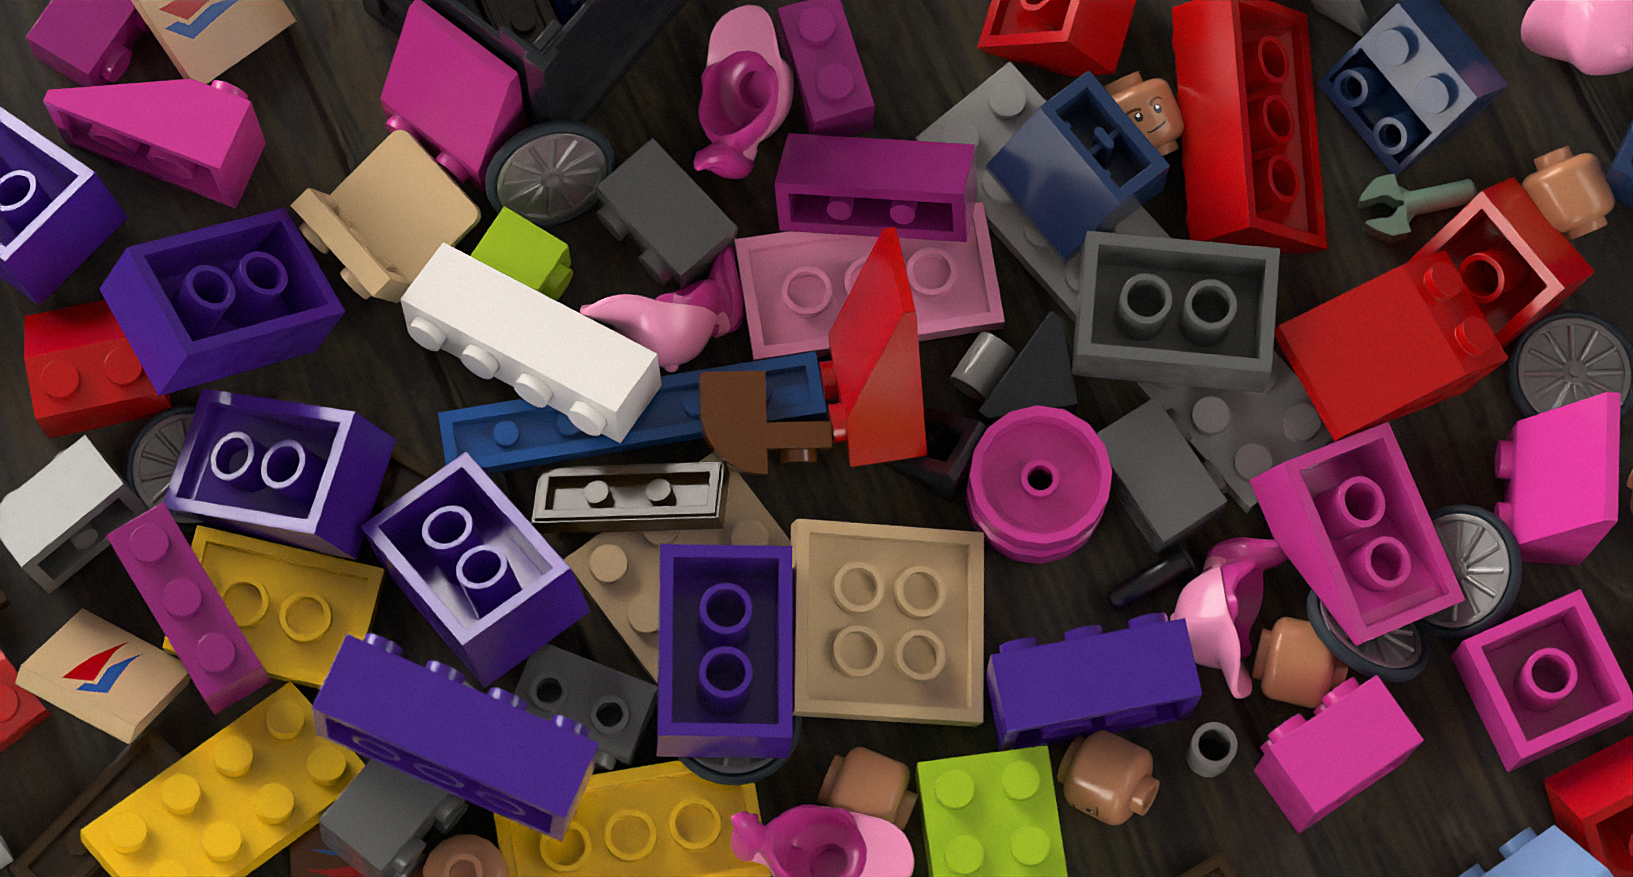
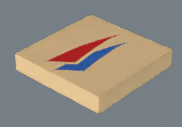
[131,0,296,84]
[15,608,191,744]

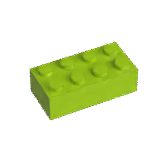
[915,745,1068,877]

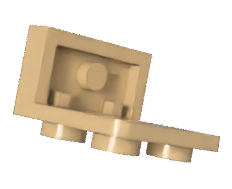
[290,130,481,303]

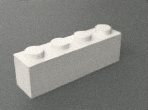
[400,242,662,443]

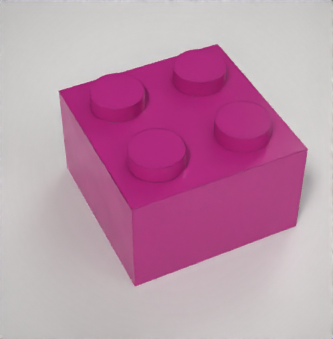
[1451,589,1633,773]
[1254,675,1424,834]

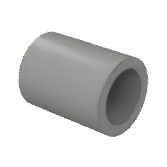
[949,331,1017,404]
[1186,722,1238,777]

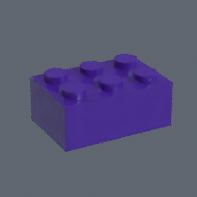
[100,207,345,396]
[361,452,590,688]
[657,544,792,758]
[984,613,1202,752]

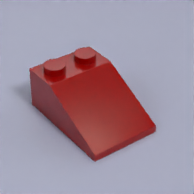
[819,227,927,467]
[1274,250,1509,442]

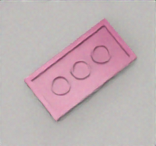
[734,202,1005,361]

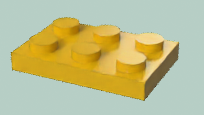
[162,525,387,689]

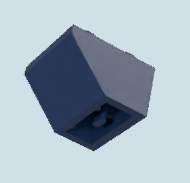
[1317,0,1509,177]
[986,70,1170,264]

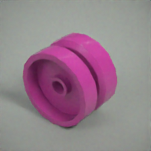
[965,405,1112,564]

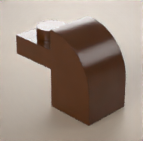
[698,371,832,478]

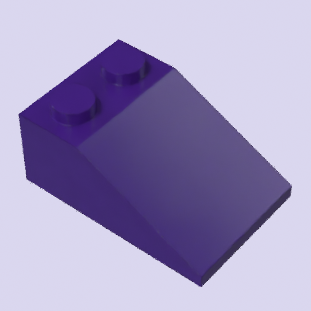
[0,107,128,306]
[164,388,396,560]

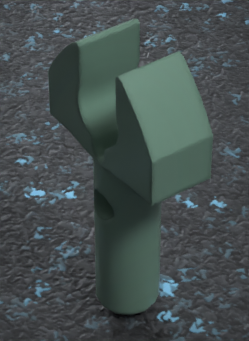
[1356,173,1477,243]

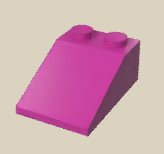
[380,0,528,192]
[43,79,266,209]
[1494,392,1621,566]
[1249,421,1465,646]

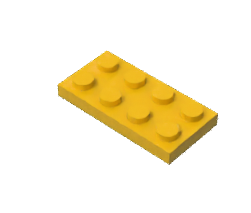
[80,681,365,877]
[494,760,771,877]

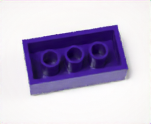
[312,633,599,842]

